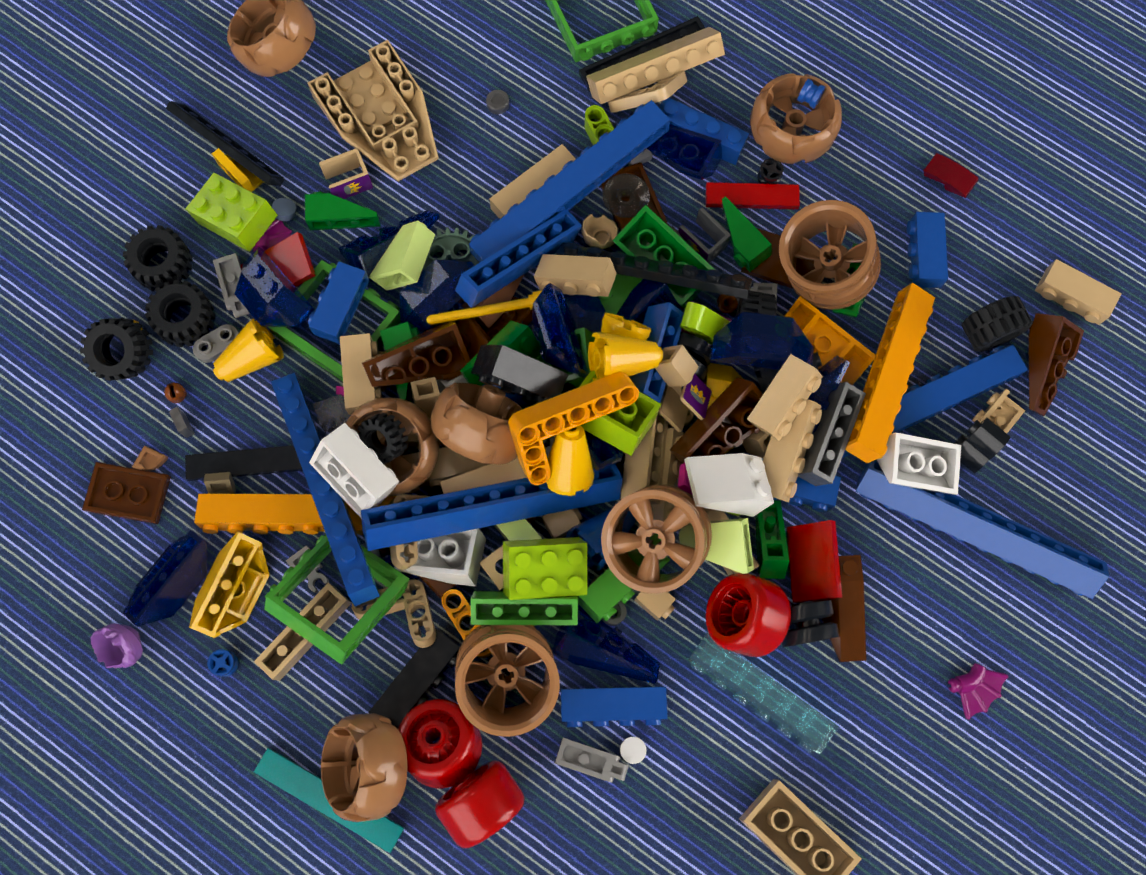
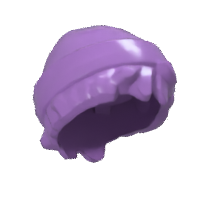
[90,623,143,668]

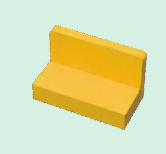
[211,148,264,192]

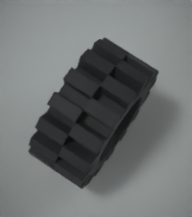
[357,413,408,464]

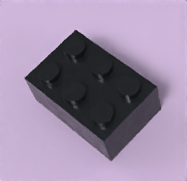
[471,345,568,404]

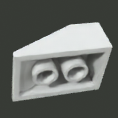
[684,453,774,517]
[394,528,486,586]

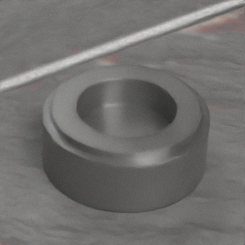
[486,90,509,114]

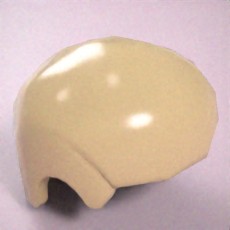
[582,214,618,249]

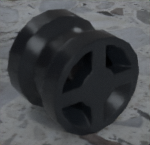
[757,158,784,184]

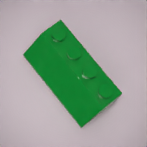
[612,205,715,309]

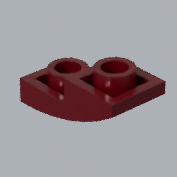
[923,153,979,198]

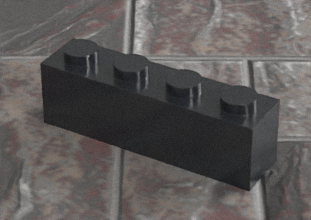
[368,628,460,729]

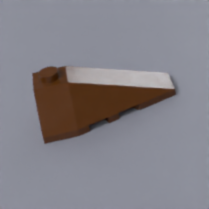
[1029,313,1084,416]
[362,321,470,387]
[815,555,866,662]

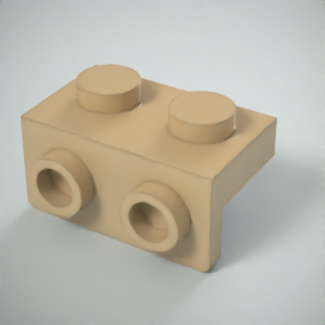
[972,389,1025,433]

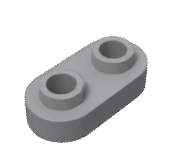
[193,324,239,363]

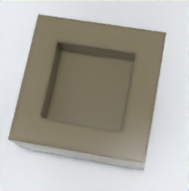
[204,472,236,494]

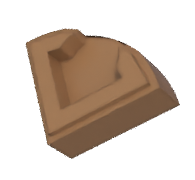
[132,445,169,471]

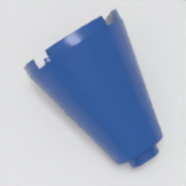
[566,507,636,571]

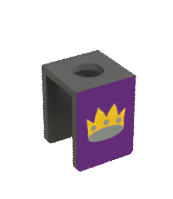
[678,207,731,263]

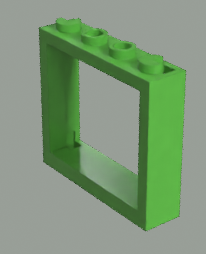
[545,0,659,63]
[268,260,402,382]
[264,534,409,665]

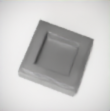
[169,407,195,438]

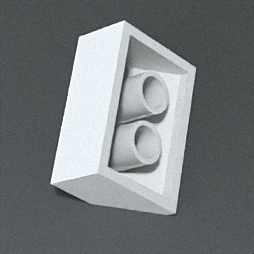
[309,423,399,518]
[877,433,961,495]

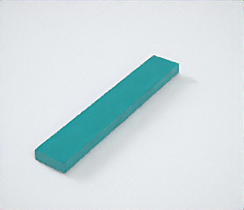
[254,748,405,853]

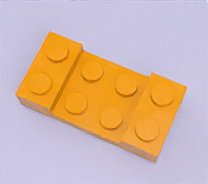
[772,296,875,386]

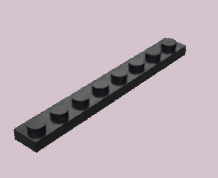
[556,242,752,299]

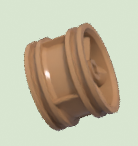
[779,200,881,310]
[601,484,712,594]
[455,625,560,737]

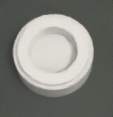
[620,737,647,764]

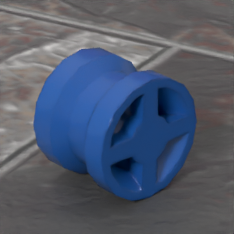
[797,79,826,109]
[207,649,239,677]

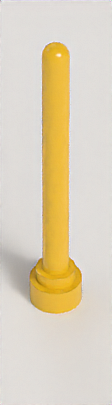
[426,290,546,325]

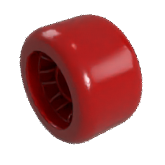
[706,573,791,657]
[398,699,482,789]
[435,760,525,849]

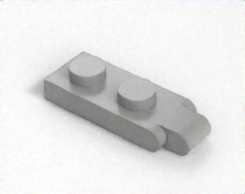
[213,253,252,318]
[555,738,629,783]

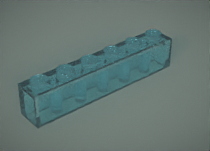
[688,632,839,754]

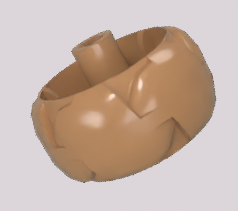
[227,0,316,77]
[750,73,842,164]
[430,383,522,465]
[345,398,439,497]
[321,713,407,822]

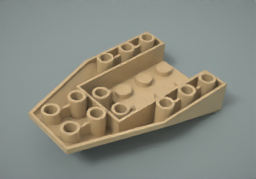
[307,40,439,181]

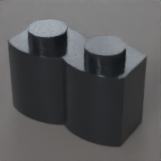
[953,417,1011,474]

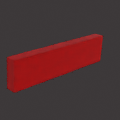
[705,182,800,210]

